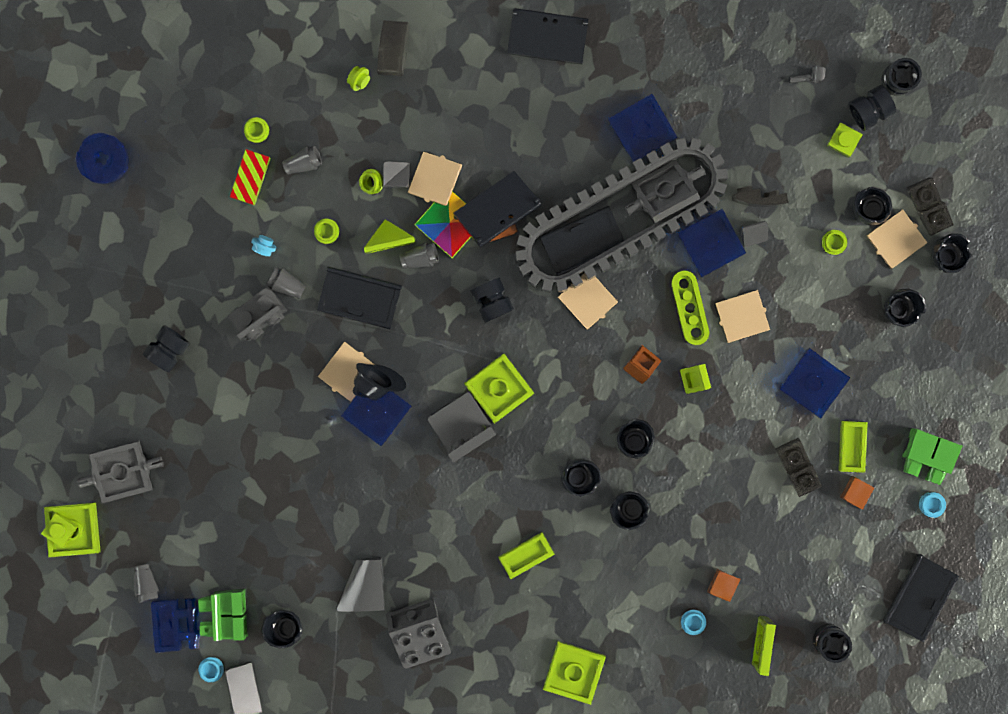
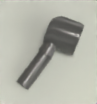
[790,67,826,83]

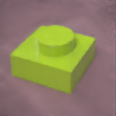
[827,122,863,158]
[680,364,711,394]
[41,512,78,548]

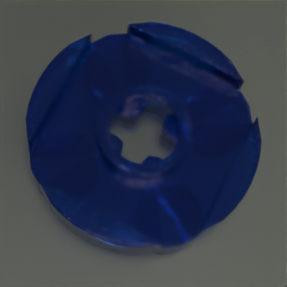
[76,133,129,184]

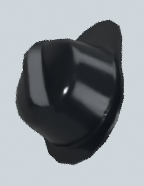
[353,363,406,401]

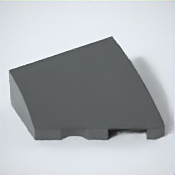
[337,557,385,612]

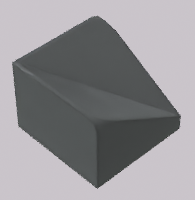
[383,161,410,188]

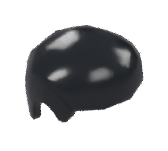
[853,187,892,226]
[932,233,972,273]
[884,288,926,327]
[616,419,656,459]
[561,458,602,497]
[610,491,650,530]
[261,610,303,649]

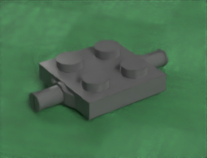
[624,160,706,223]
[77,441,164,503]

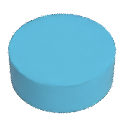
[919,492,946,518]

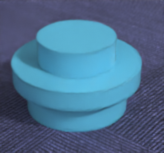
[251,235,276,256]
[681,609,706,635]
[198,657,224,682]

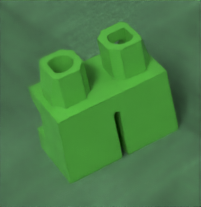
[902,428,963,485]
[198,589,248,641]

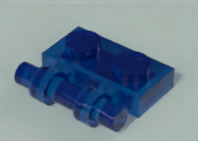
[151,597,201,653]

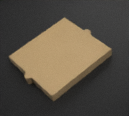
[408,152,462,206]
[867,209,927,269]
[558,274,618,330]
[715,290,770,343]
[318,342,375,402]

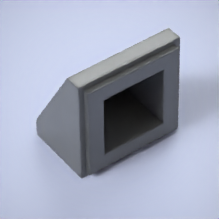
[739,221,768,247]

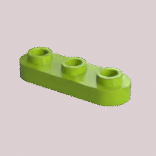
[671,271,709,345]

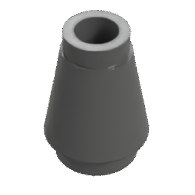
[282,146,322,175]
[400,242,439,269]
[266,267,306,299]
[134,564,160,603]

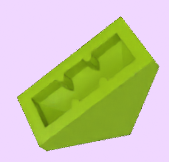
[364,219,416,254]

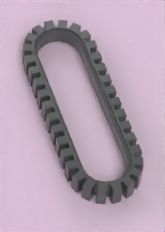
[516,138,728,293]

